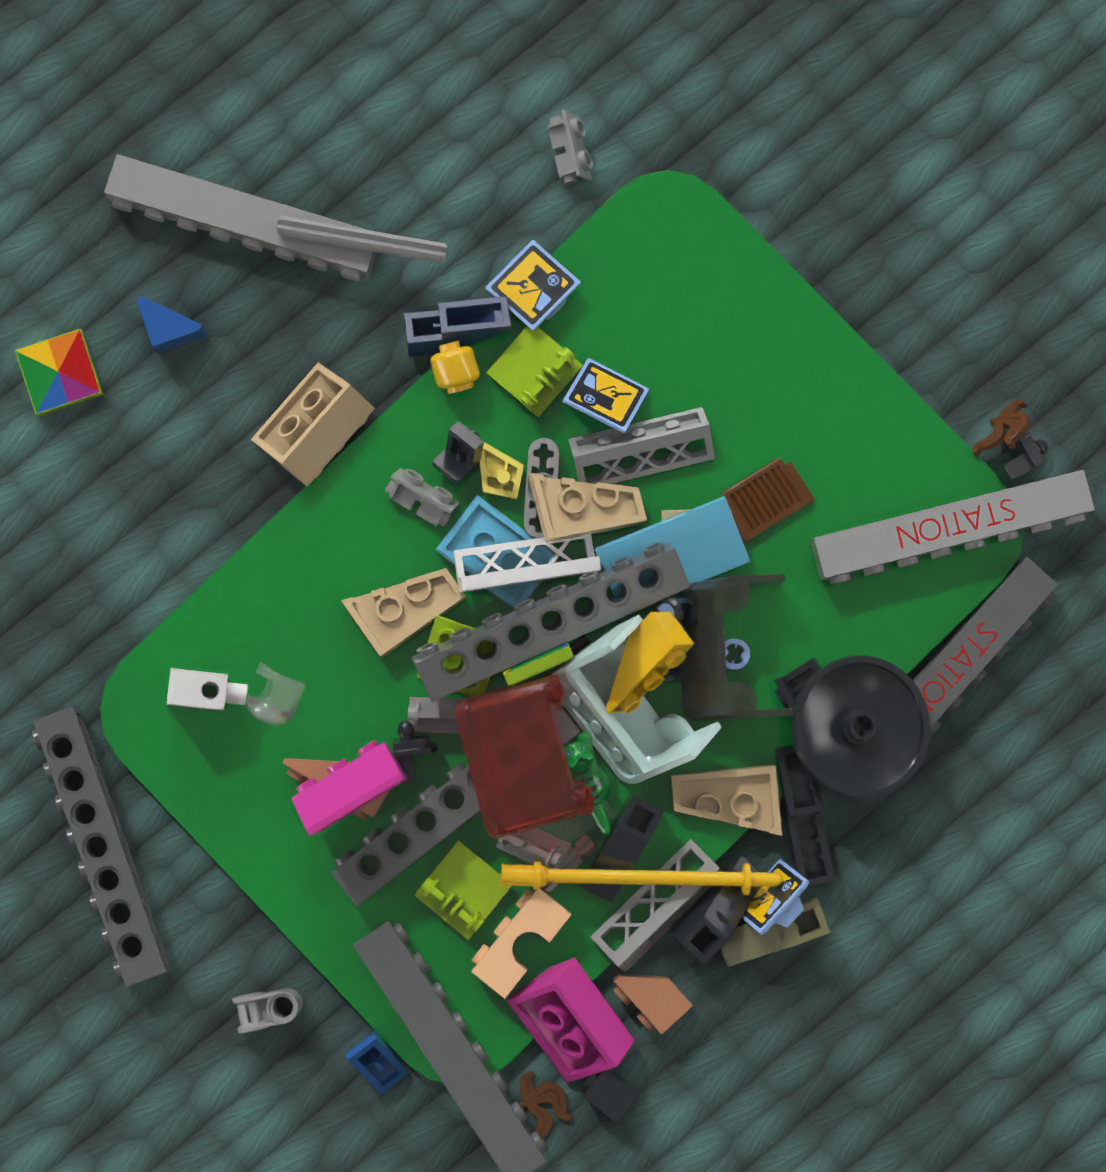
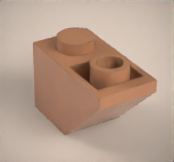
[613,974,693,1035]

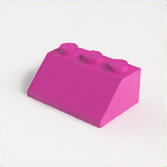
[292,740,408,836]
[507,958,635,1083]

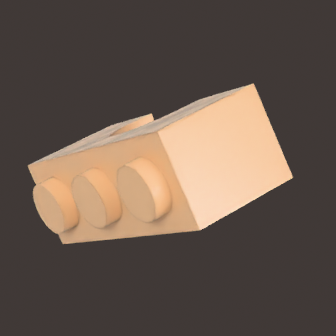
[471,888,572,999]

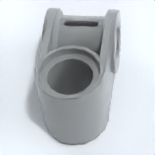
[232,988,303,1033]

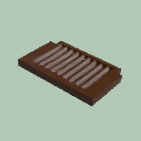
[721,457,815,543]

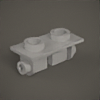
[547,110,593,185]
[385,468,459,527]
[408,697,480,734]
[495,815,571,869]

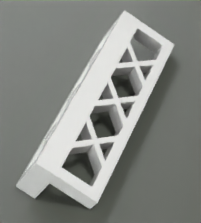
[453,534,601,593]

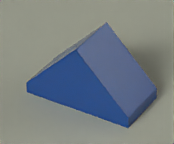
[137,296,207,353]
[345,1030,409,1094]

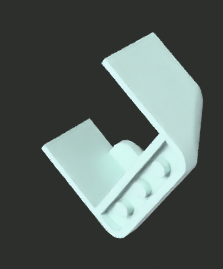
[549,615,722,784]

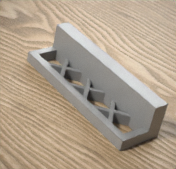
[568,407,715,484]
[590,839,722,972]

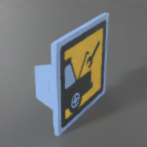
[485,240,581,331]
[562,358,649,434]
[742,859,810,935]

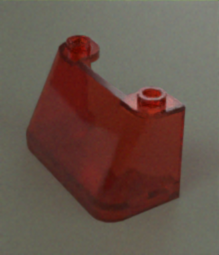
[455,675,595,839]

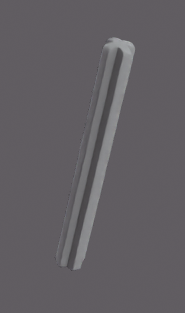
[277,216,447,263]

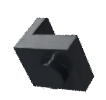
[433,421,484,484]
[774,658,821,709]

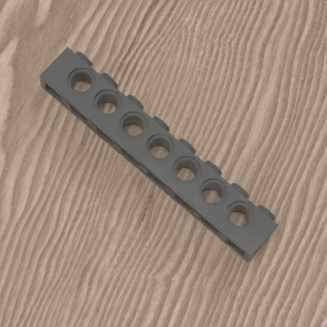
[411,542,691,702]
[331,697,581,907]
[32,706,172,987]

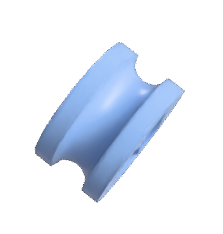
[718,638,750,670]

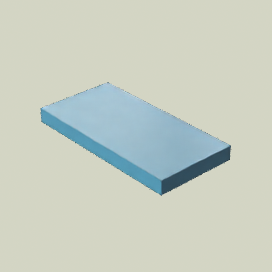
[595,496,750,597]

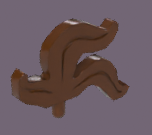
[972,400,1031,457]
[519,1071,572,1138]

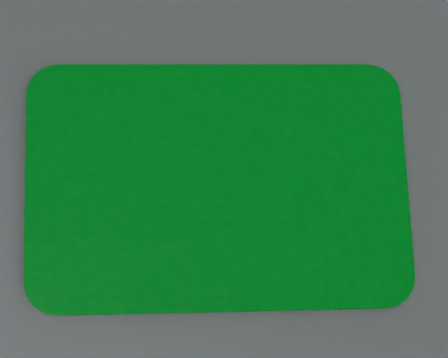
[100,170,1025,1083]

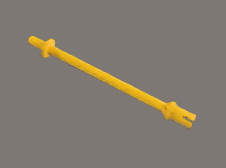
[501,861,783,895]

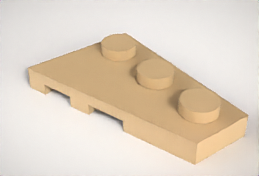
[529,473,647,543]
[341,568,467,658]
[670,765,782,836]

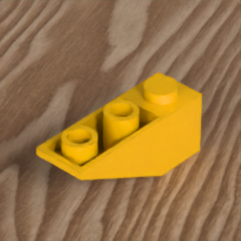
[605,611,694,714]

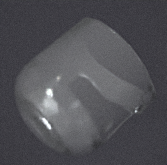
[247,661,306,726]

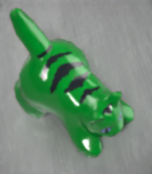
[550,731,611,835]

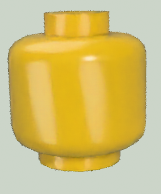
[430,340,480,394]

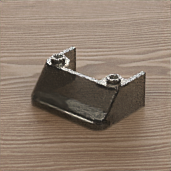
[677,574,793,722]

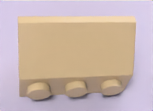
[251,363,375,487]

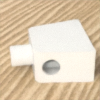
[166,668,248,711]

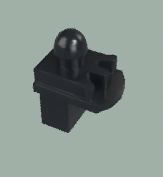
[994,432,1048,485]
[392,720,438,784]

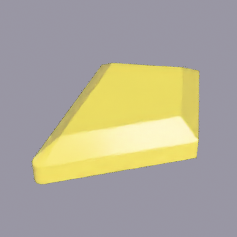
[480,442,524,500]

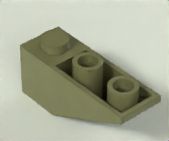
[721,897,830,967]

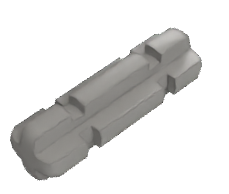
[541,835,597,892]

